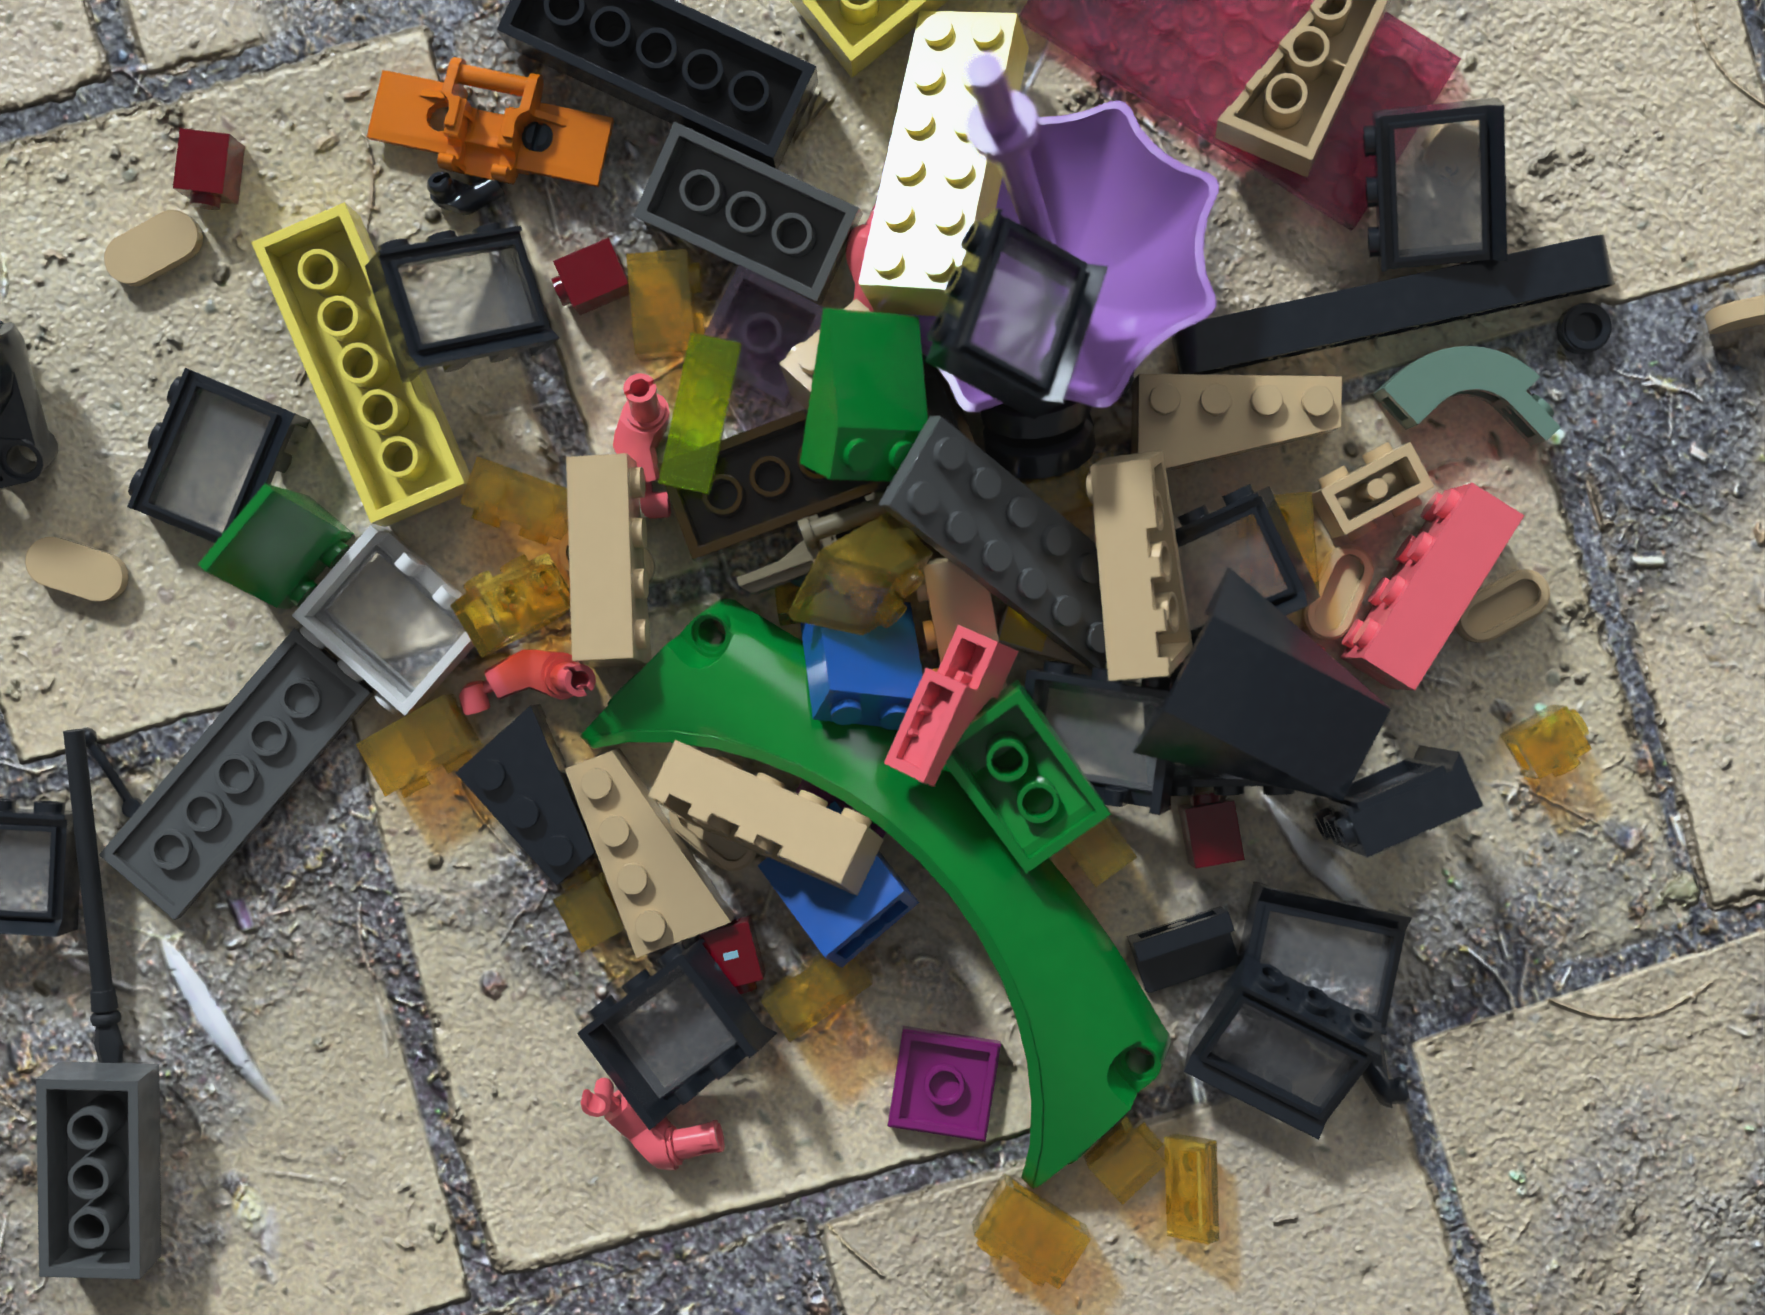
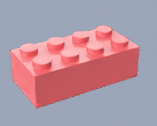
[1340,483,1525,691]

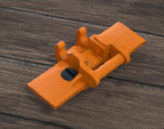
[367,57,615,187]

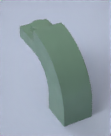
[1372,346,1561,446]

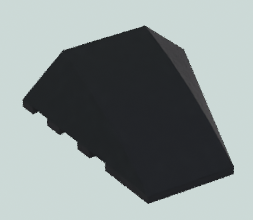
[1132,567,1391,802]

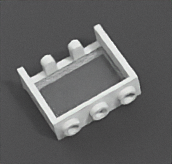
[292,525,496,716]

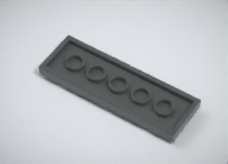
[878,416,1107,669]
[99,628,374,920]

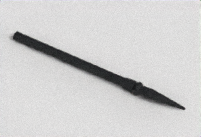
[63,729,124,1063]

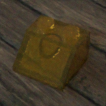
[787,512,933,636]

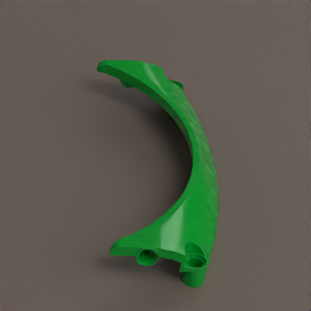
[580,598,1171,1189]

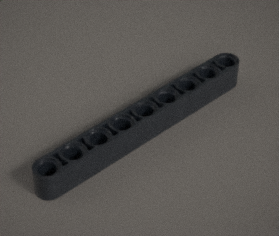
[1171,235,1615,375]

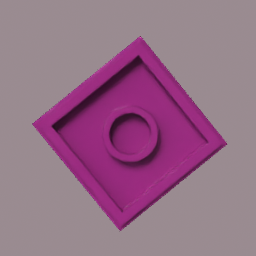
[888,1026,1001,1142]

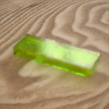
[658,332,742,495]

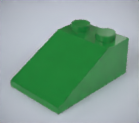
[800,308,928,481]
[197,483,354,609]
[945,679,1111,874]

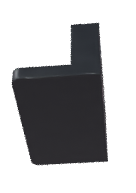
[1127,906,1239,993]

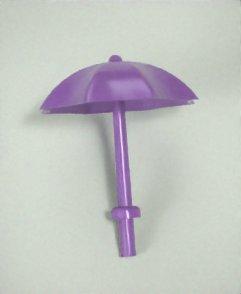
[893,52,1219,412]

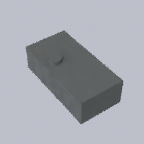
[633,122,863,304]
[36,1062,161,1279]

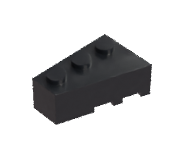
[456,704,596,886]

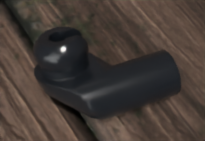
[427,171,505,215]
[1362,1038,1410,1108]

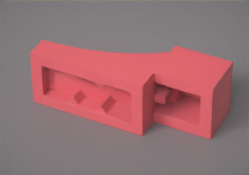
[884,625,1018,786]

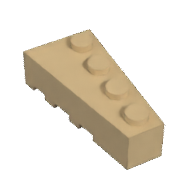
[1215,0,1391,177]
[1131,374,1342,471]
[1086,450,1193,681]
[566,453,652,668]
[913,545,1007,691]
[648,740,883,896]
[565,748,735,958]

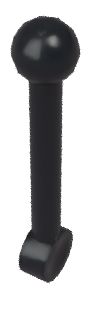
[82,727,143,818]

